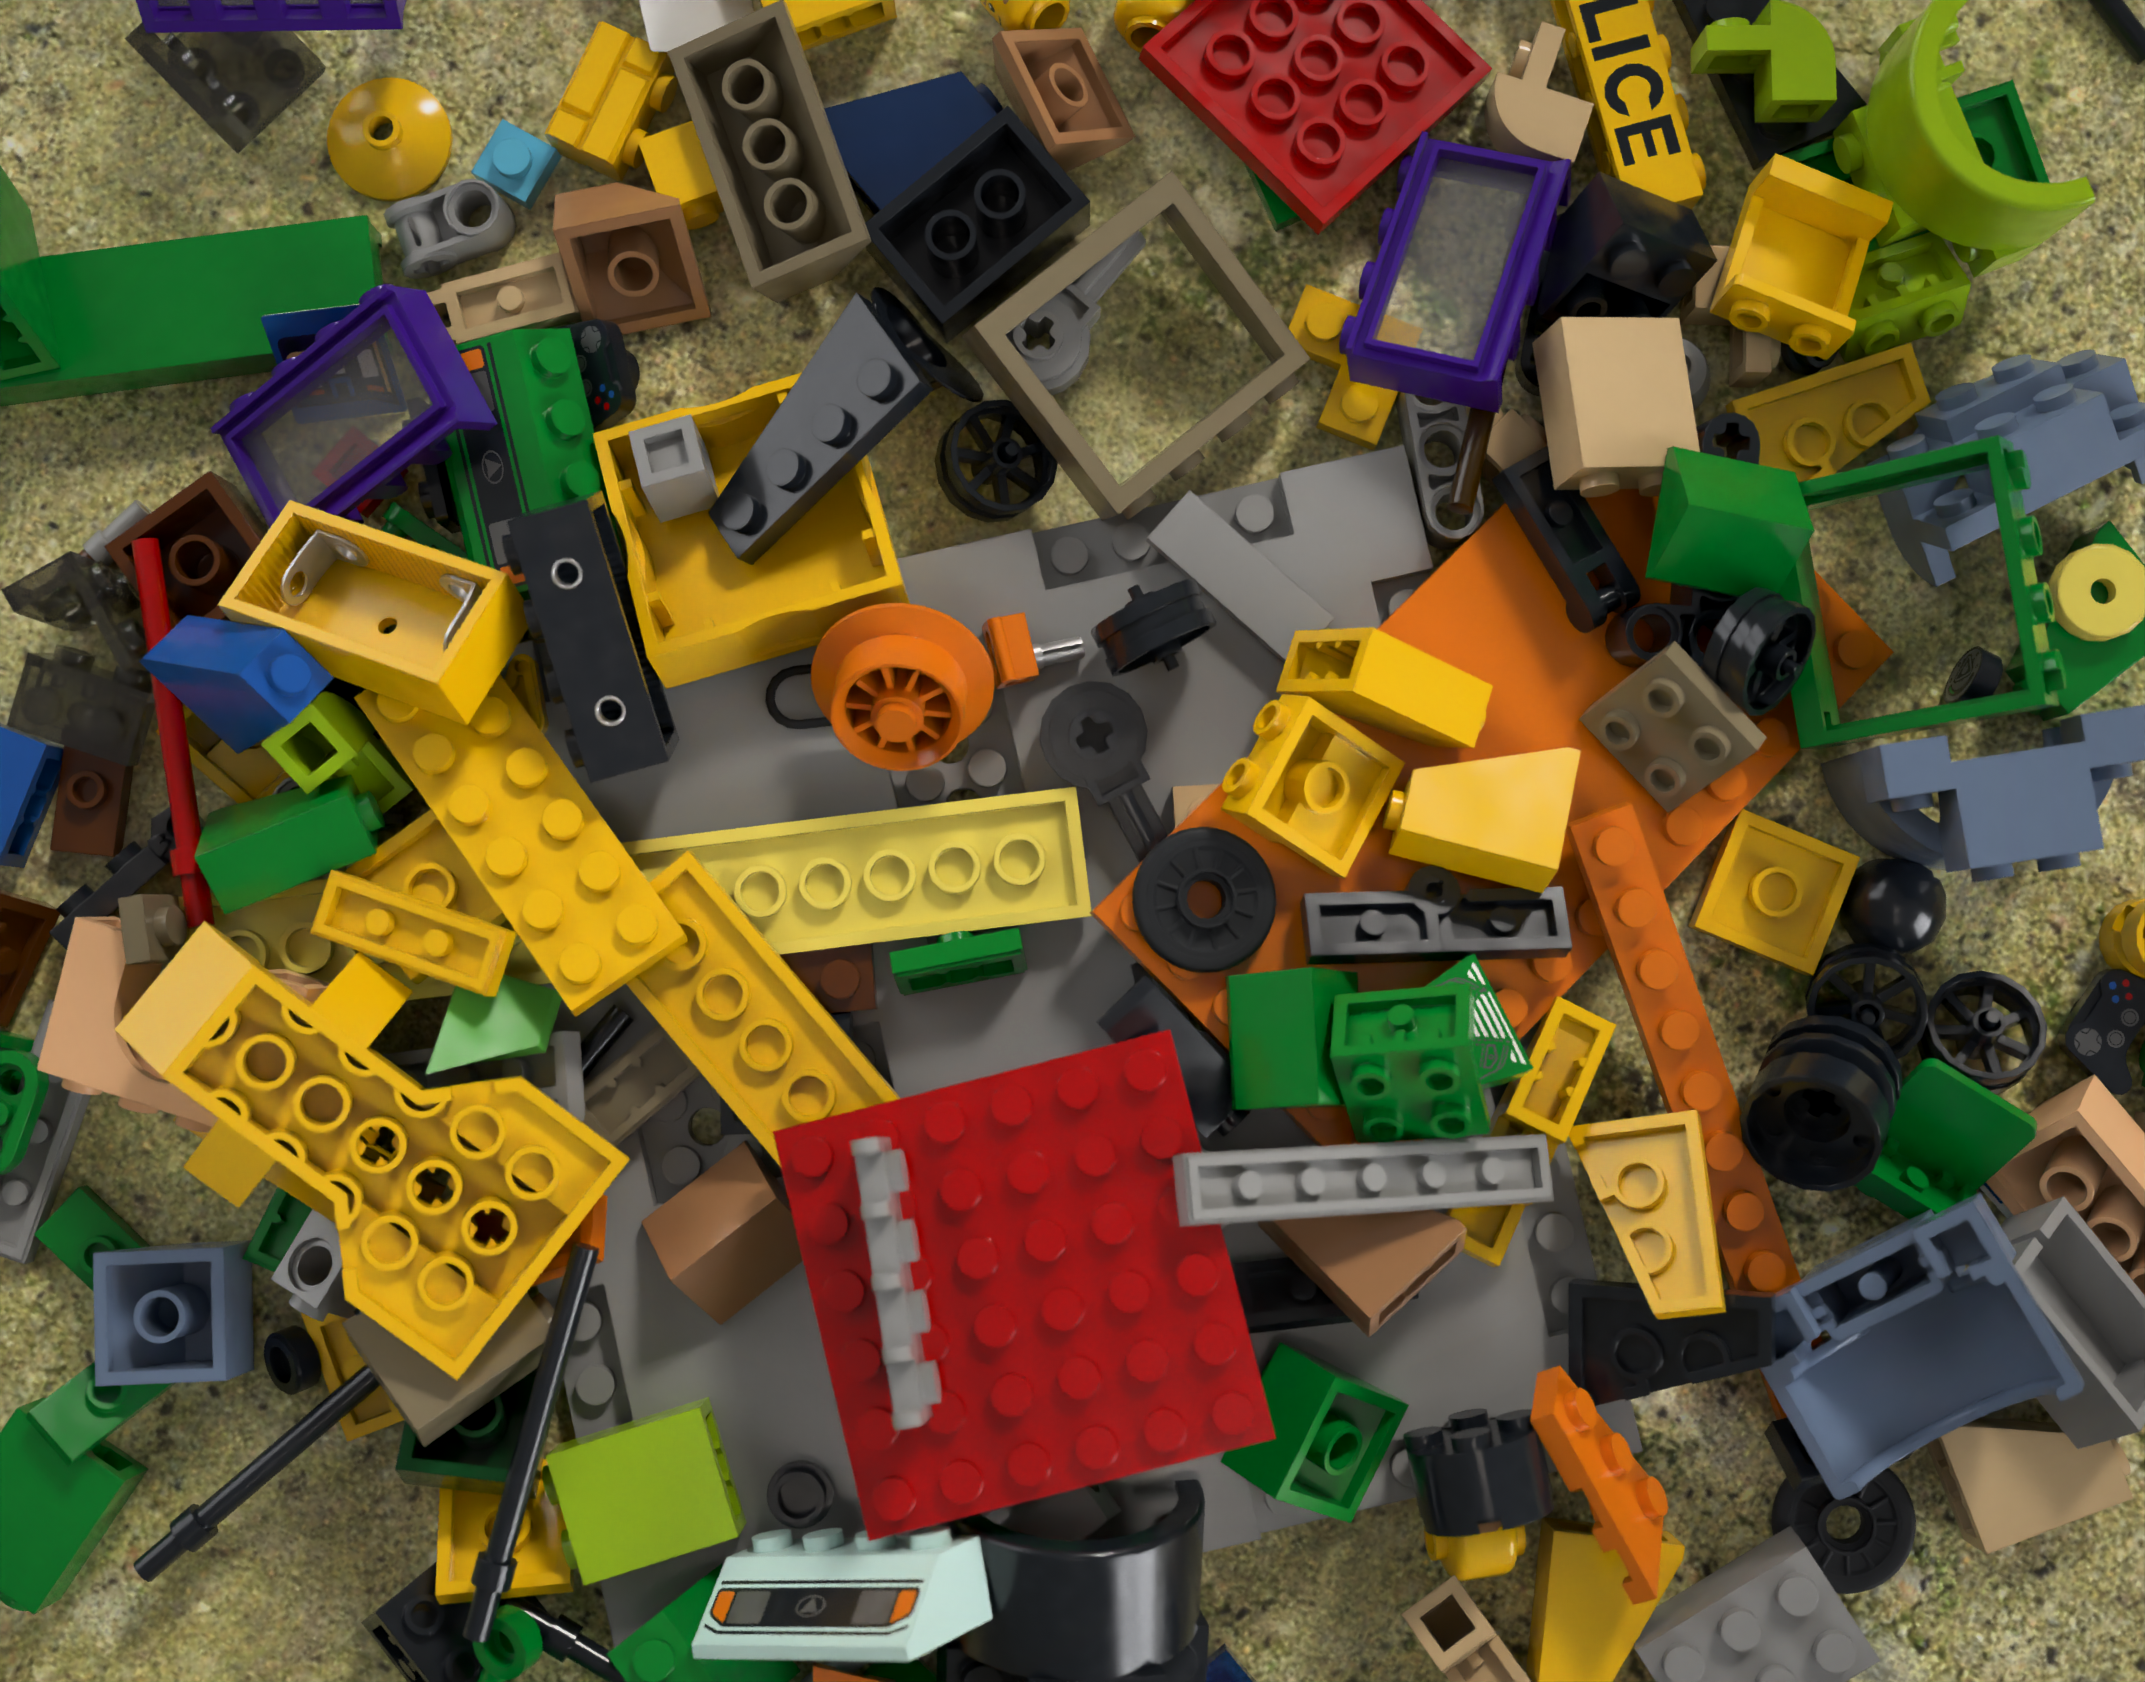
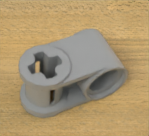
[384,179,516,279]

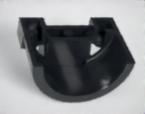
[936,1479,1209,1682]

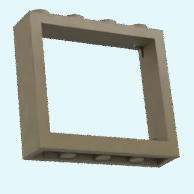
[962,171,1311,521]

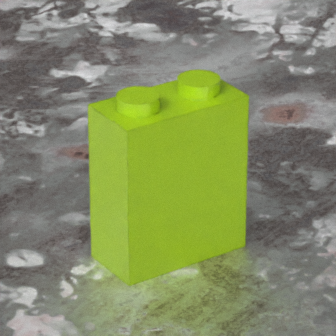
[542,1397,747,1586]

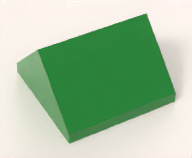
[1645,446,1814,597]
[1226,967,1358,1111]

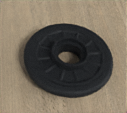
[1132,827,1276,973]
[1771,1468,1916,1594]

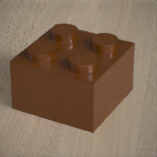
[104,471,268,629]

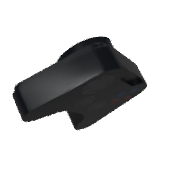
[552,319,640,433]
[2057,969,2145,1095]

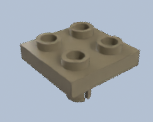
[1579,641,1767,813]

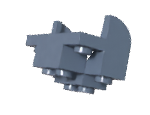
[1867,350,2145,587]

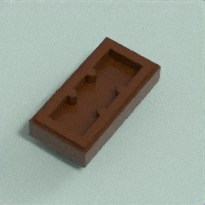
[50,724,138,857]

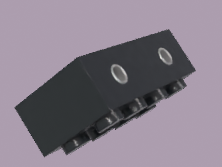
[502,490,679,783]

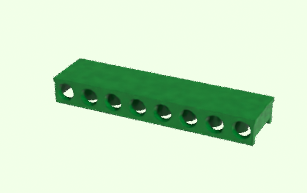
[0,215,395,407]

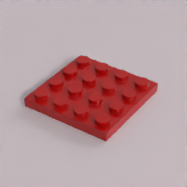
[1139,0,1492,235]

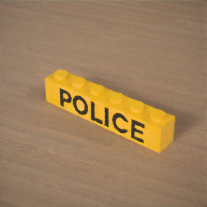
[1550,0,1706,209]

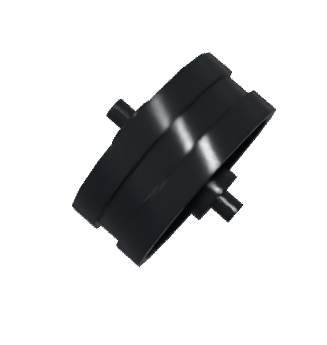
[935,399,1058,523]
[1091,579,1217,677]
[1702,587,1816,716]
[1805,943,1928,1059]
[1917,971,2047,1094]

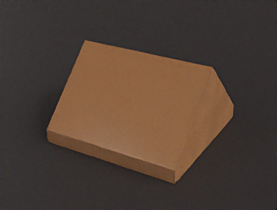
[992,27,1136,173]
[641,1141,803,1325]

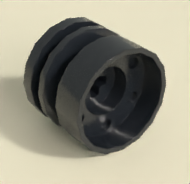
[1740,1015,1903,1192]

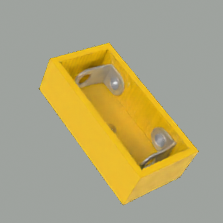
[218,500,528,725]

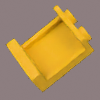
[1709,153,1894,360]

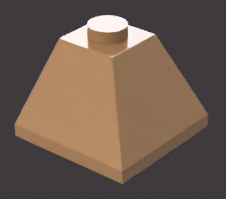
[553,182,711,335]

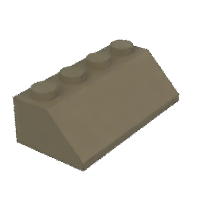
[668,0,871,303]

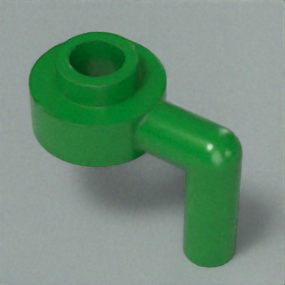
[472,1605,543,1682]

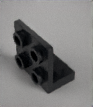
[361,1561,549,1682]

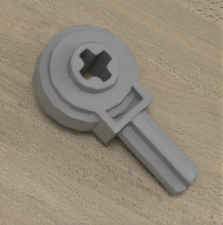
[999,231,1146,395]

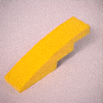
[1445,996,1616,1268]

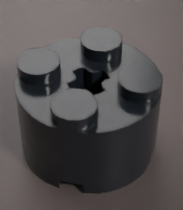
[1403,1408,1554,1537]

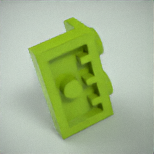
[1839,232,1972,362]

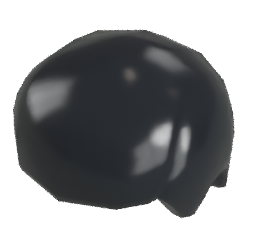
[1839,858,1946,954]

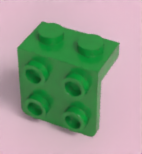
[1854,1058,2037,1220]

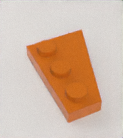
[1530,1365,1668,1605]

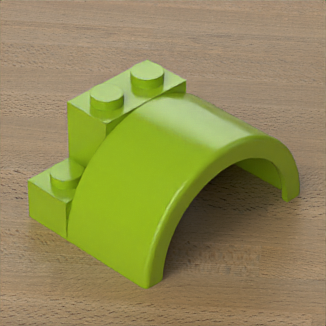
[1833,0,2095,278]

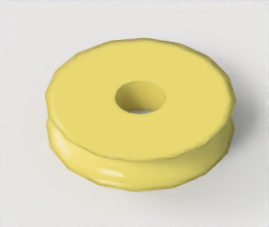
[2048,544,2145,641]

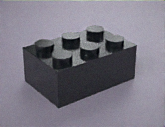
[865,105,1090,344]

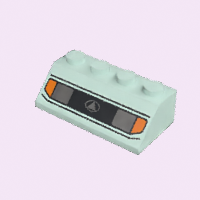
[692,1525,993,1662]

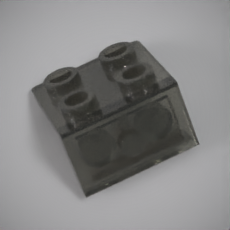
[125,0,326,154]
[2,551,151,680]

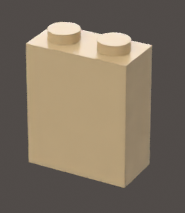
[1533,317,1700,497]

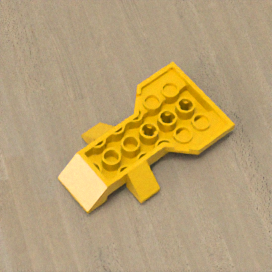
[114,921,630,1380]

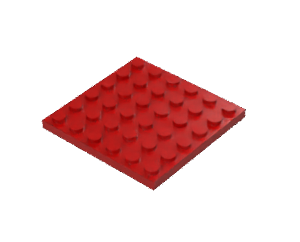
[773,1029,1276,1541]

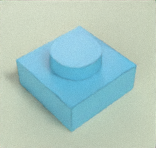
[471,119,561,210]

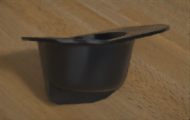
[870,287,984,402]

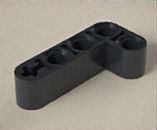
[1605,412,1760,669]

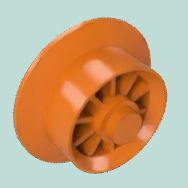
[811,603,995,771]

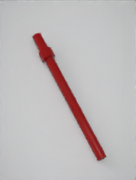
[131,538,215,929]

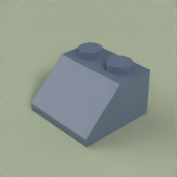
[93,1240,254,1386]

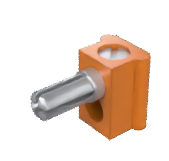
[982,612,1085,689]

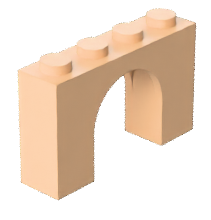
[37,916,330,1132]

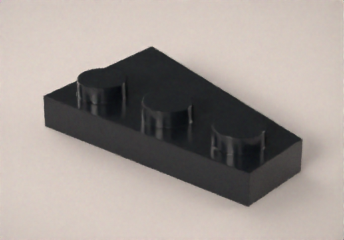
[1568,1279,1776,1406]

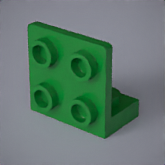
[1330,983,1490,1143]

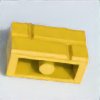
[544,21,678,181]

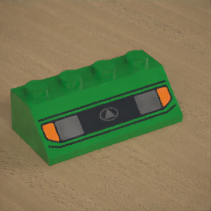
[431,328,628,601]

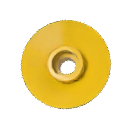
[327,77,453,202]

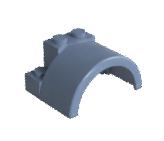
[1821,705,2145,882]
[1760,1193,2084,1500]

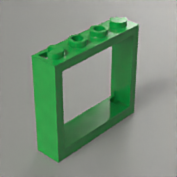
[1778,435,2066,750]

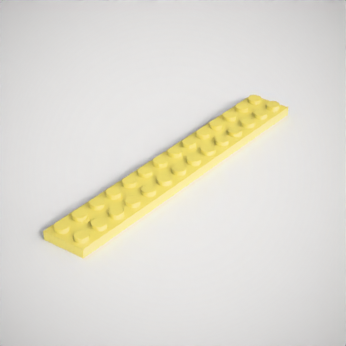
[178,786,1092,1002]

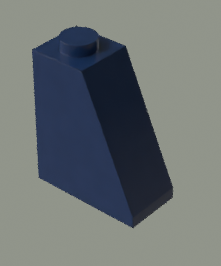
[824,71,1003,216]

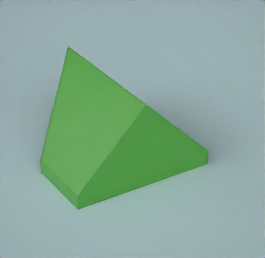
[425,974,562,1075]

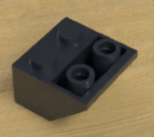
[1537,172,1718,322]

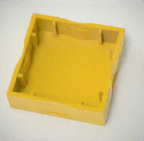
[592,373,910,689]

